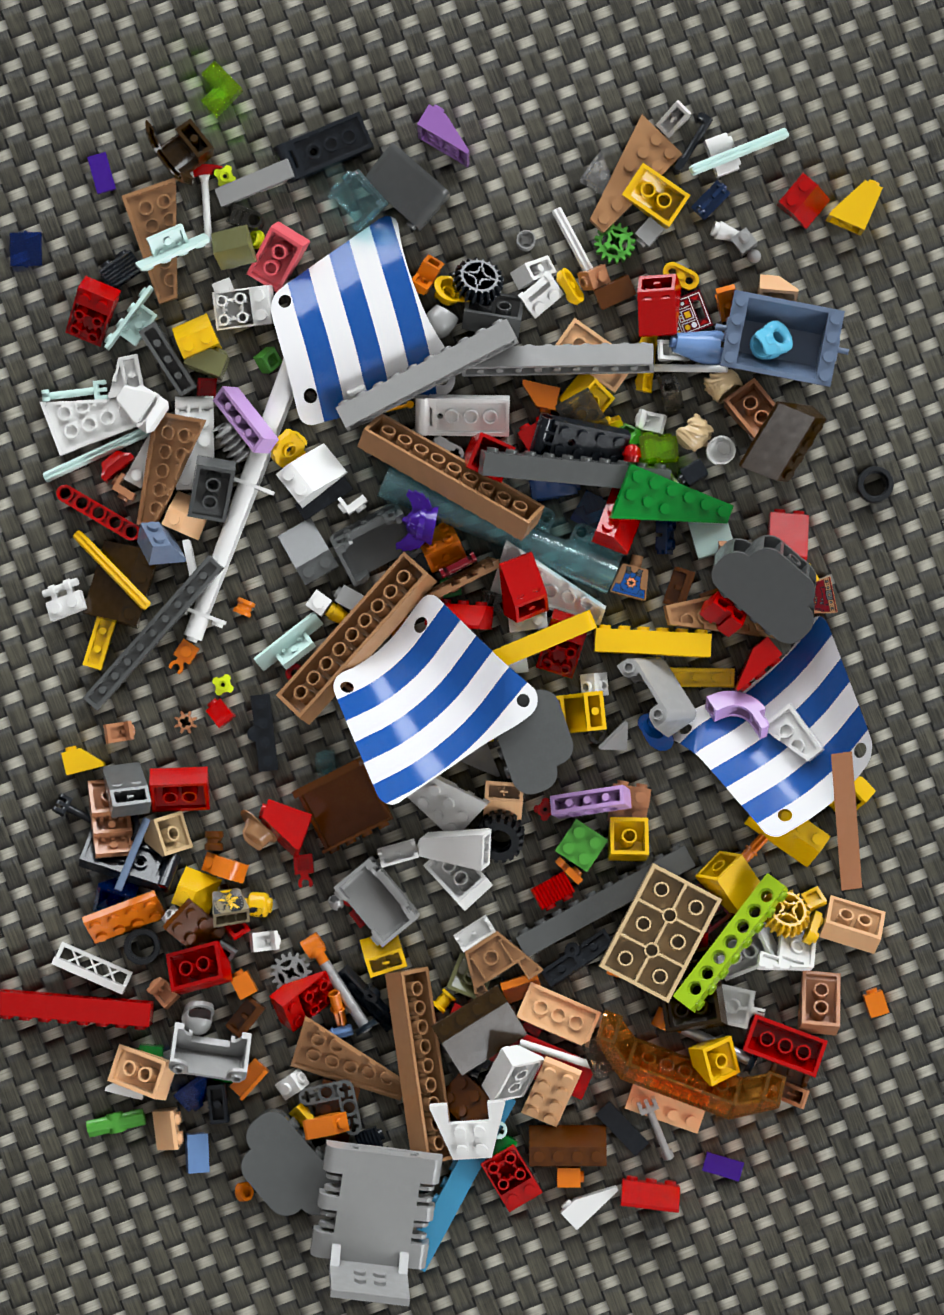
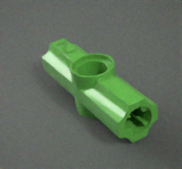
[86,1108,146,1137]

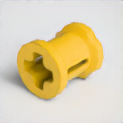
[433,988,456,1014]

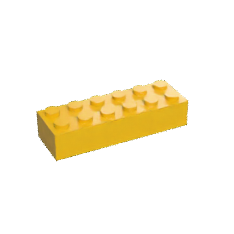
[593,625,712,658]

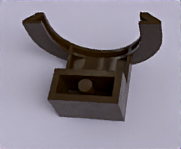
[145,118,215,186]

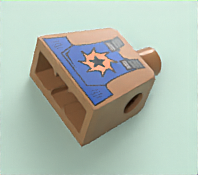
[609,554,648,601]

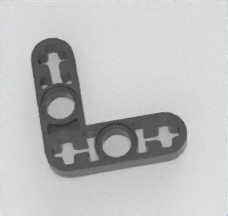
[299,1079,362,1135]

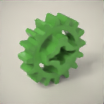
[594,223,635,265]

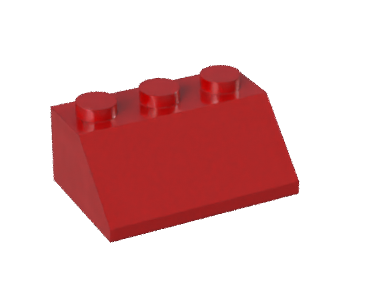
[591,488,641,555]
[425,599,494,630]
[149,767,210,812]
[166,941,233,994]
[619,1175,680,1213]

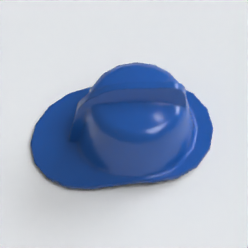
[638,712,674,751]

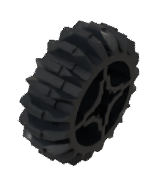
[452,257,504,306]

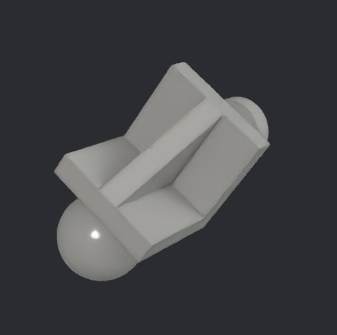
[730,227,761,263]

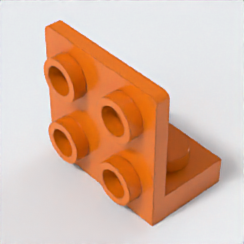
[421,521,467,573]

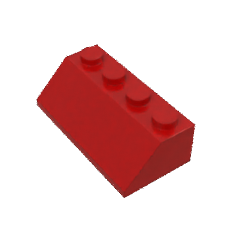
[742,1014,828,1078]

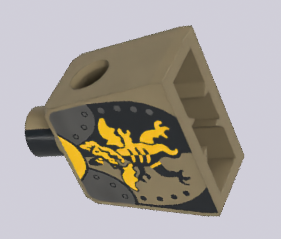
[212,884,250,928]

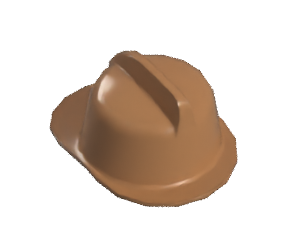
[241,810,277,851]

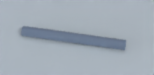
[114,817,150,891]

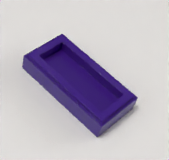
[87,152,116,195]
[702,1151,744,1181]

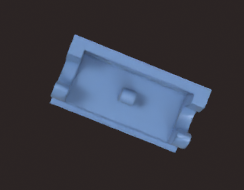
[185,1132,210,1174]

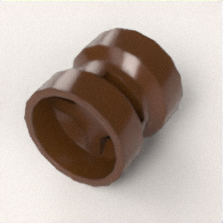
[204,831,224,851]

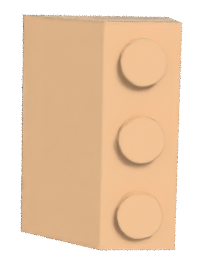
[819,895,886,954]

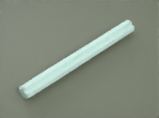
[689,128,789,176]
[43,429,149,482]

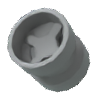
[516,230,536,252]

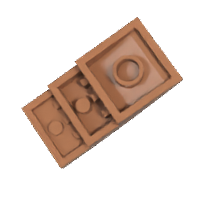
[87,780,133,858]

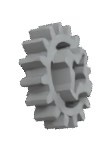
[270,952,312,989]

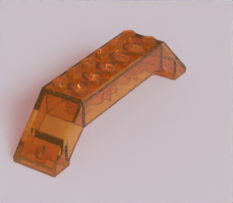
[595,1010,787,1120]

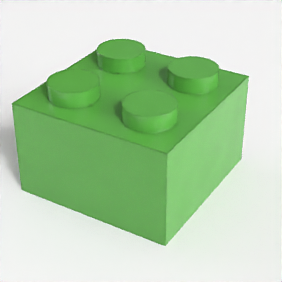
[555,819,608,872]

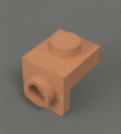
[577,264,611,291]
[111,472,137,502]
[103,720,135,744]
[147,977,181,1009]

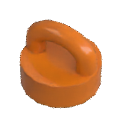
[235,1182,254,1202]

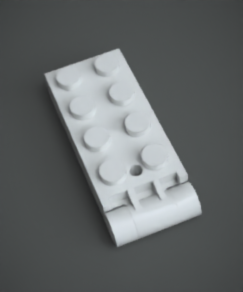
[415,394,510,437]
[175,396,214,490]

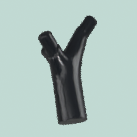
[130,815,147,841]

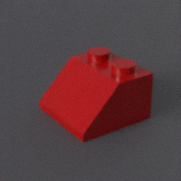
[777,173,830,230]

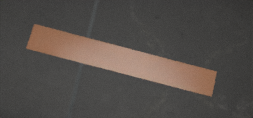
[831,751,862,891]

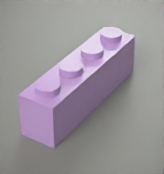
[213,386,279,453]

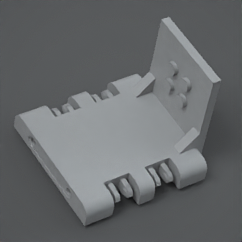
[310,1140,443,1306]

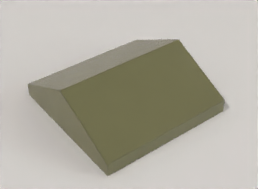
[211,225,257,271]
[446,952,491,999]

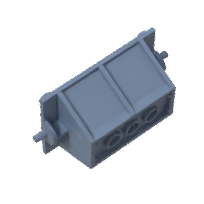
[715,290,849,387]

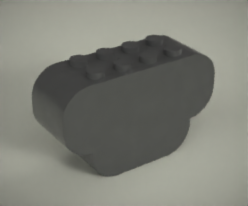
[712,535,816,643]
[494,690,573,794]
[241,1108,340,1216]

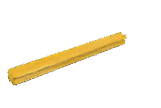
[73,530,151,610]

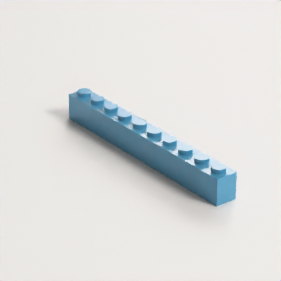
[416,1099,516,1272]

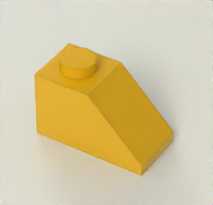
[61,746,106,775]

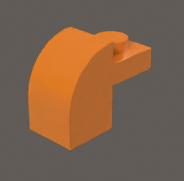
[412,254,445,295]
[201,852,249,884]

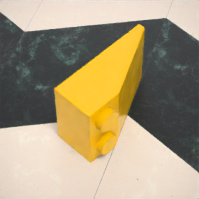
[622,163,690,229]

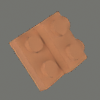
[607,780,651,821]

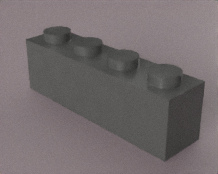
[139,321,198,397]

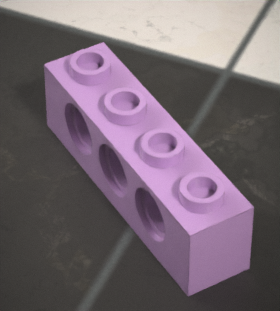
[550,785,632,819]

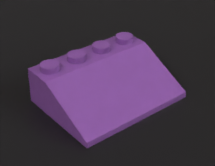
[417,104,469,167]

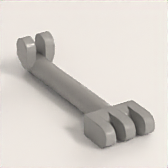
[636,1096,674,1161]

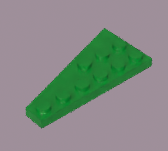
[609,464,734,524]

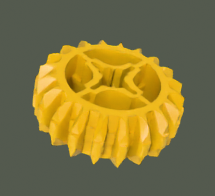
[759,889,811,939]

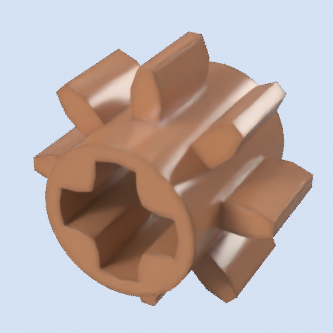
[174,711,198,734]

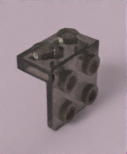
[582,1032,622,1080]

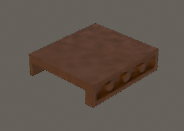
[292,757,393,854]

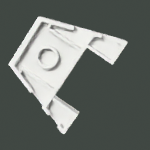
[756,913,816,971]
[429,1099,505,1160]

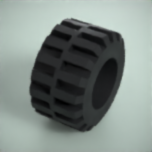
[477,810,525,863]

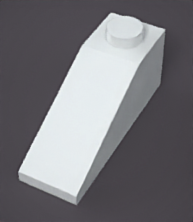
[560,1185,619,1230]

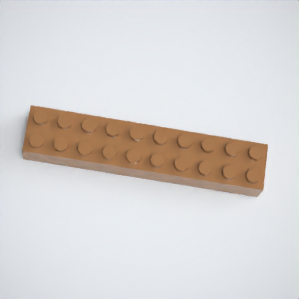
[357,414,545,541]
[276,552,437,725]
[385,967,452,1162]

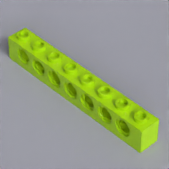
[673,873,788,1013]

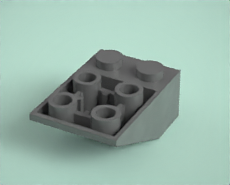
[101,762,151,818]

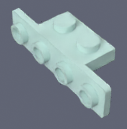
[135,223,210,271]
[104,285,158,351]
[254,612,323,671]

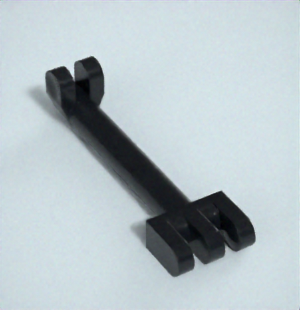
[673,112,713,175]
[52,793,91,824]

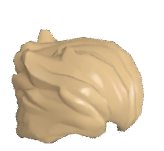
[703,369,743,404]
[676,413,714,452]

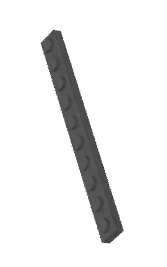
[83,555,224,711]

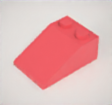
[247,221,310,293]

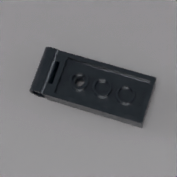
[273,112,374,184]
[530,413,631,463]
[78,828,181,893]

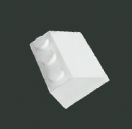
[481,1045,544,1101]

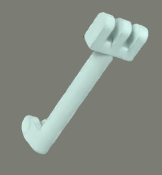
[41,380,108,402]

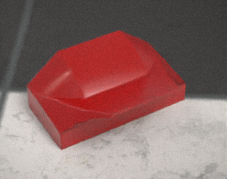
[101,451,135,483]

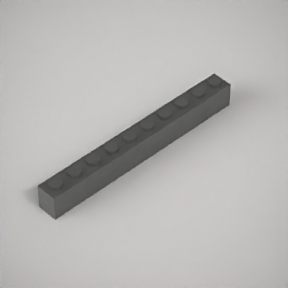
[478,447,672,488]
[515,844,696,957]

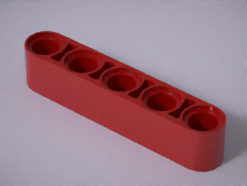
[56,485,139,542]

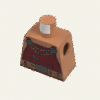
[814,576,838,614]

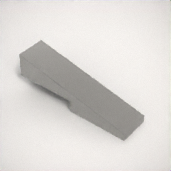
[215,159,295,207]

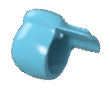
[750,320,793,360]

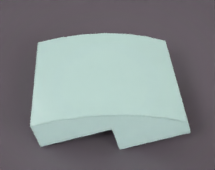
[688,522,733,560]

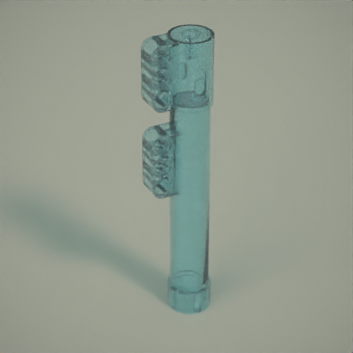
[377,466,623,594]

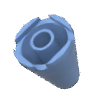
[669,330,725,365]

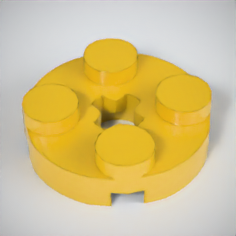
[270,429,307,468]

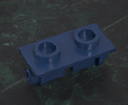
[691,180,731,221]
[655,520,676,555]

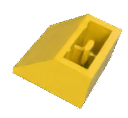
[360,935,408,978]

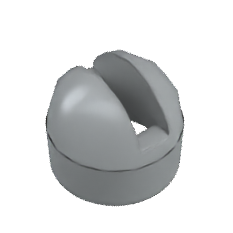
[328,895,344,911]

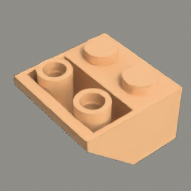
[483,781,523,820]
[152,1107,184,1150]

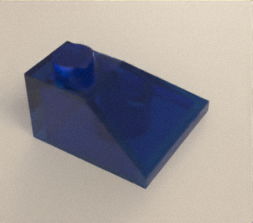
[92,878,140,912]
[174,1076,209,1112]

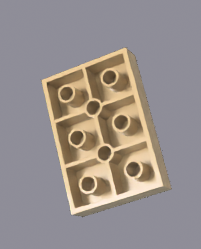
[599,863,722,1003]

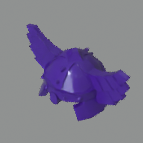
[396,490,439,552]

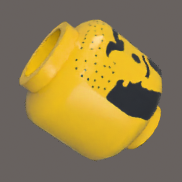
[245,892,273,917]

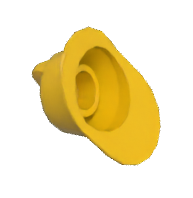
[434,276,470,306]

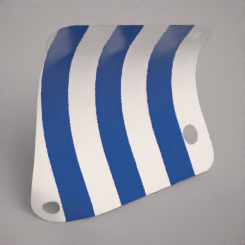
[271,216,455,425]
[333,595,538,805]
[673,616,872,837]

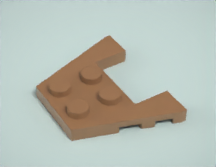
[465,931,544,997]

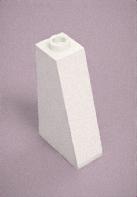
[418,828,491,871]

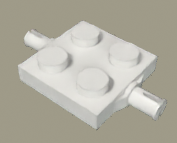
[722,984,766,1029]

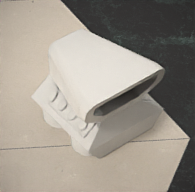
[116,385,169,433]

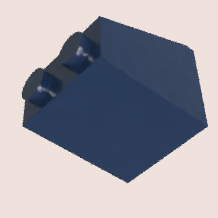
[529,480,581,501]

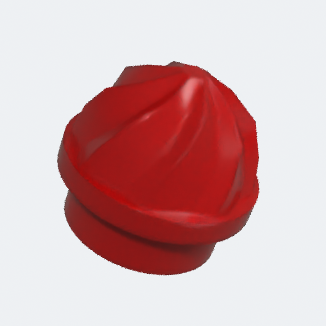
[622,444,642,462]

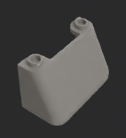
[617,657,696,738]
[333,856,420,947]
[169,1022,252,1083]

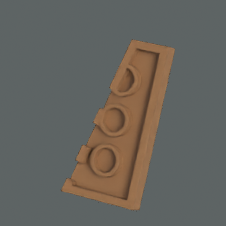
[424,556,500,600]

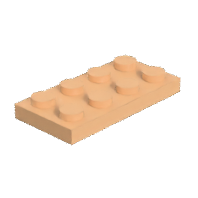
[555,318,629,393]
[516,982,601,1048]
[521,1056,582,1127]
[624,1072,710,1134]

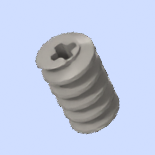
[212,421,250,463]

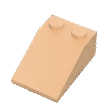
[107,1044,175,1100]

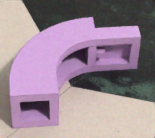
[705,691,769,739]

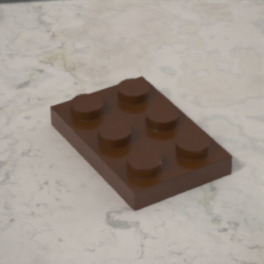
[162,898,226,948]
[446,1072,490,1121]
[315,1078,360,1142]

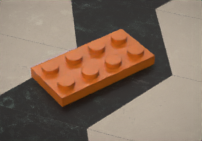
[82,890,166,944]

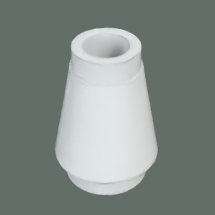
[710,221,740,241]

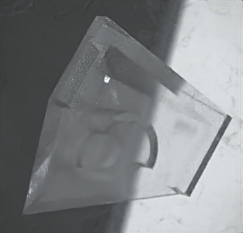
[580,151,611,196]

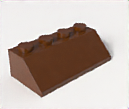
[529,1125,607,1166]

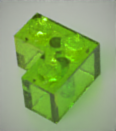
[201,61,243,118]
[638,432,679,465]

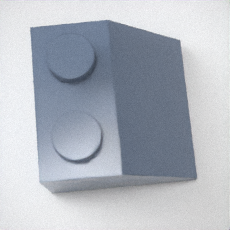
[137,522,186,565]

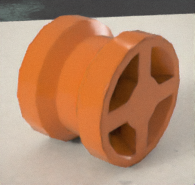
[233,597,256,618]

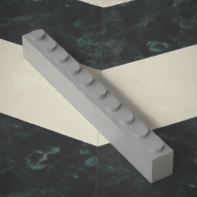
[336,318,519,432]
[462,342,654,377]

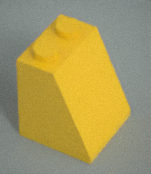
[825,179,883,236]
[172,313,222,360]
[695,851,760,914]

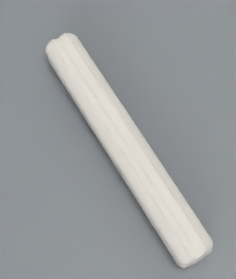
[552,207,593,271]

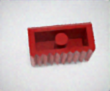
[530,871,575,911]

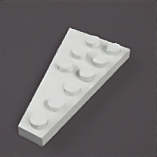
[40,399,167,456]
[491,540,606,625]
[408,775,490,831]

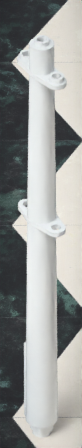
[184,358,294,643]

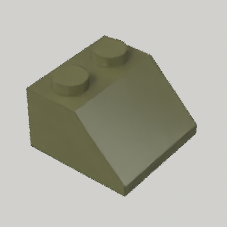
[184,347,230,381]

